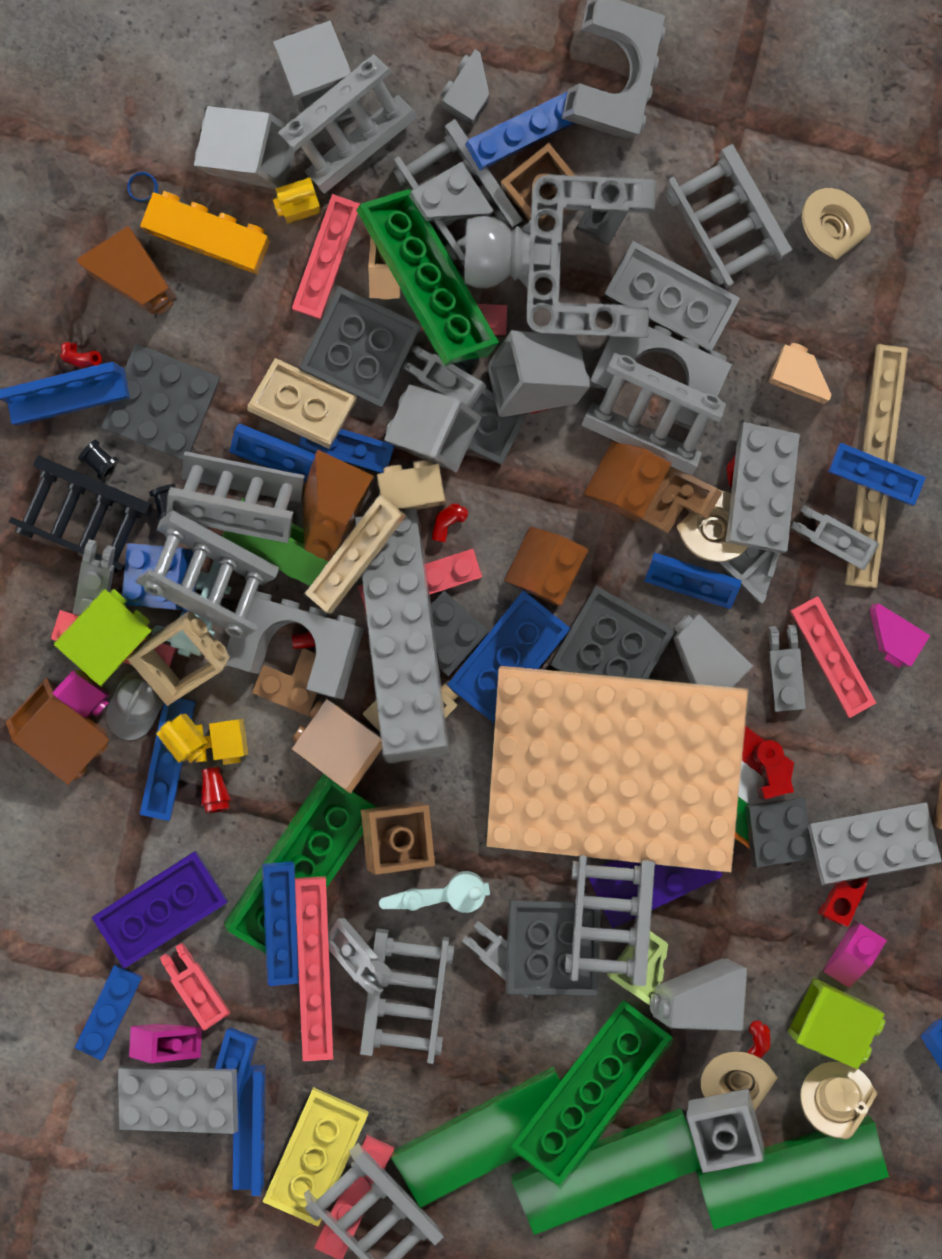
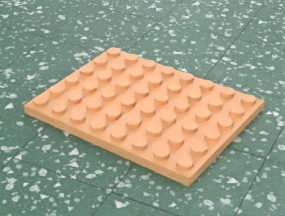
[487,666,748,872]

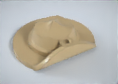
[802,188,871,260]
[677,490,748,562]
[701,1052,778,1111]
[800,1062,877,1139]

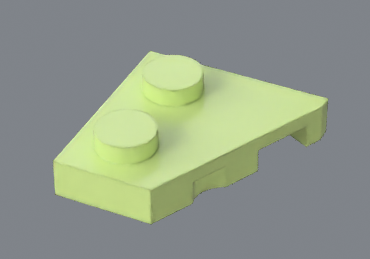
[607,931,668,1005]

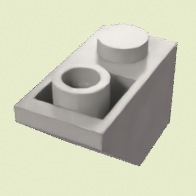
[440,49,489,127]

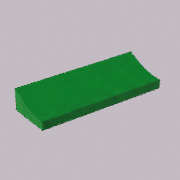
[356,189,499,366]
[223,773,377,954]
[510,1000,672,1190]
[391,1066,561,1208]
[511,1108,701,1235]
[696,1116,889,1230]

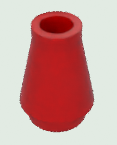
[201,767,231,813]

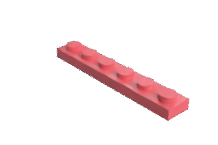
[295,876,333,1061]

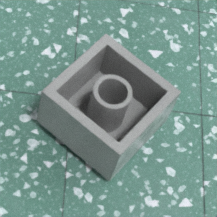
[687,1089,764,1173]

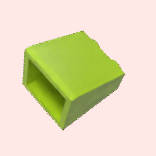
[54,589,151,686]
[787,977,885,1069]

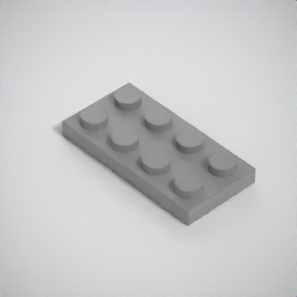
[604,241,740,353]
[726,422,800,554]
[808,802,942,886]
[118,1066,238,1134]

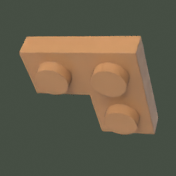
[642,467,722,533]
[252,648,318,716]

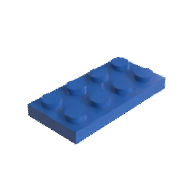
[447,590,571,723]

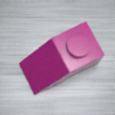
[869,603,930,669]
[52,670,111,718]
[823,920,887,988]
[129,1024,202,1063]

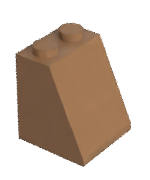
[291,698,383,793]

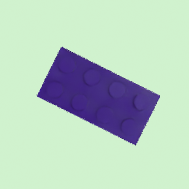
[91,851,229,969]
[589,860,722,928]

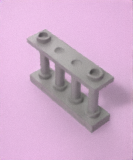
[278,54,418,194]
[393,119,523,267]
[665,144,792,290]
[581,353,726,476]
[166,451,305,543]
[136,511,279,638]
[565,855,655,986]
[360,928,454,1064]
[304,1143,444,1259]

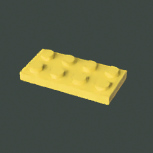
[263,1087,369,1227]

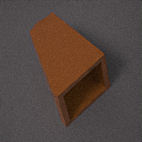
[76,226,177,315]
[583,441,672,523]
[302,450,374,561]
[504,526,588,607]
[6,678,109,785]

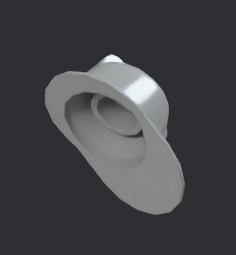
[106,670,164,740]

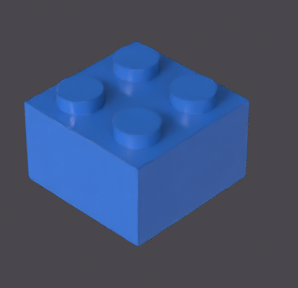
[122,543,196,611]

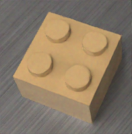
[377,460,445,510]

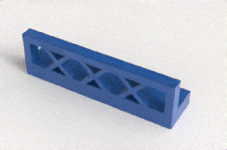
[0,362,130,426]
[233,1065,266,1196]

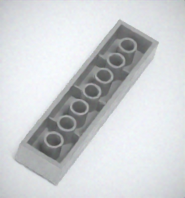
[355,508,450,763]

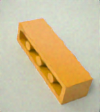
[140,191,270,275]

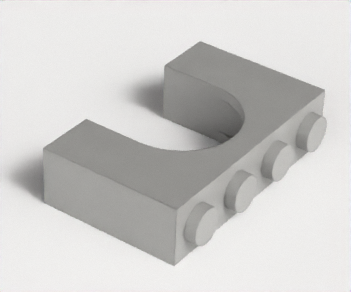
[562,0,665,139]
[590,326,732,430]
[226,591,364,699]

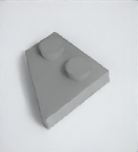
[409,162,493,221]
[719,547,780,604]

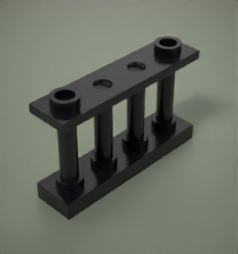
[9,455,155,574]

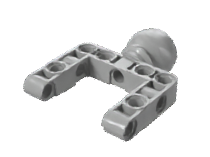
[465,175,656,338]

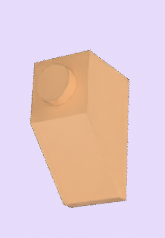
[368,238,400,300]
[768,343,831,404]

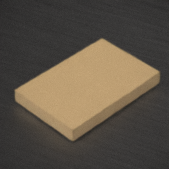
[247,358,357,449]

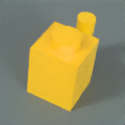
[273,178,322,224]
[156,714,209,763]
[195,719,249,765]

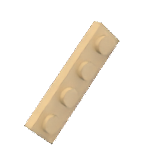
[305,496,406,614]

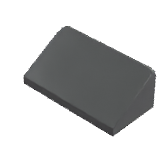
[576,176,628,246]

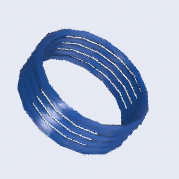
[127,172,158,202]

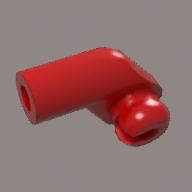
[746,1020,771,1059]

